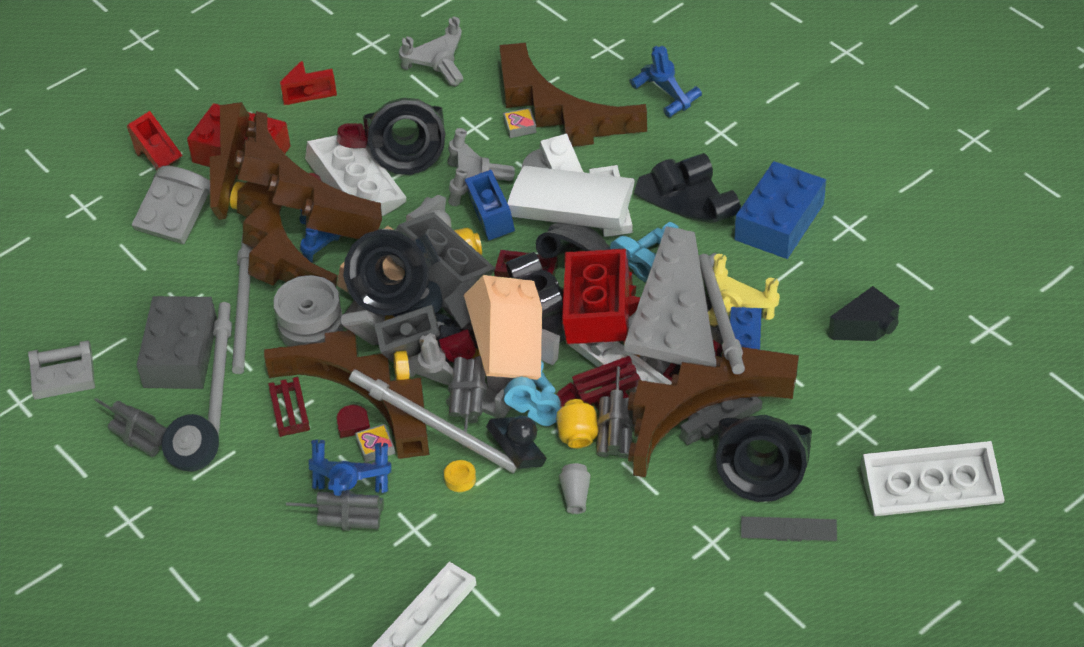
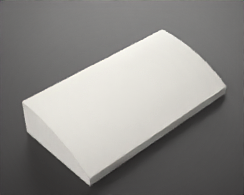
[305,135,407,216]
[508,166,635,231]
[860,441,1005,516]

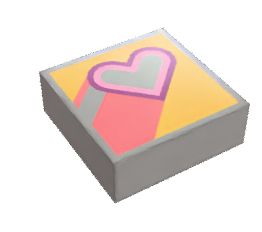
[503,108,537,138]
[355,424,395,463]

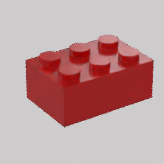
[187,103,291,175]
[563,249,629,344]

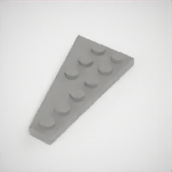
[624,226,716,367]

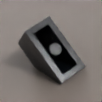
[828,286,900,341]

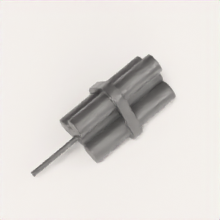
[448,356,487,448]
[597,367,635,458]
[95,398,167,457]
[286,490,384,531]

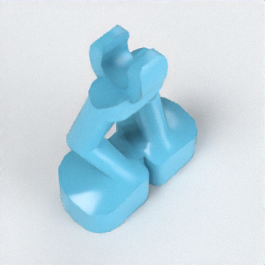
[610,222,679,282]
[504,361,561,426]

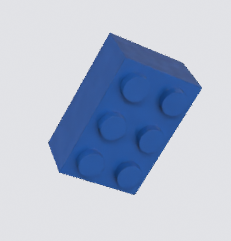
[735,161,826,259]

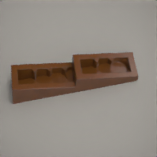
[210,102,250,220]

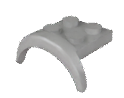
[132,166,210,244]

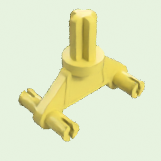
[708,254,780,327]

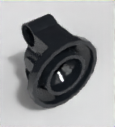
[363,98,446,175]
[343,229,440,315]
[505,252,566,343]
[716,415,812,502]

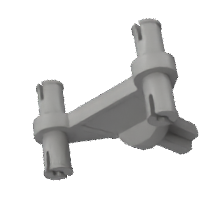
[399,17,463,86]
[448,128,515,206]
[392,333,453,405]

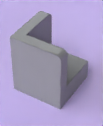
[482,376,514,418]

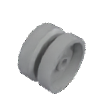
[273,275,344,346]

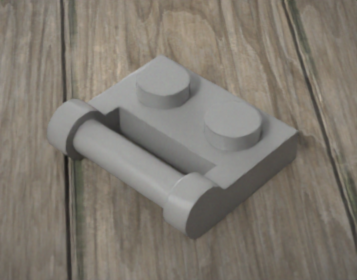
[28,340,95,400]

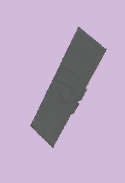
[741,516,837,542]

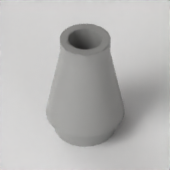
[559,463,591,514]

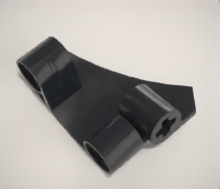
[633,153,741,223]
[536,223,611,258]

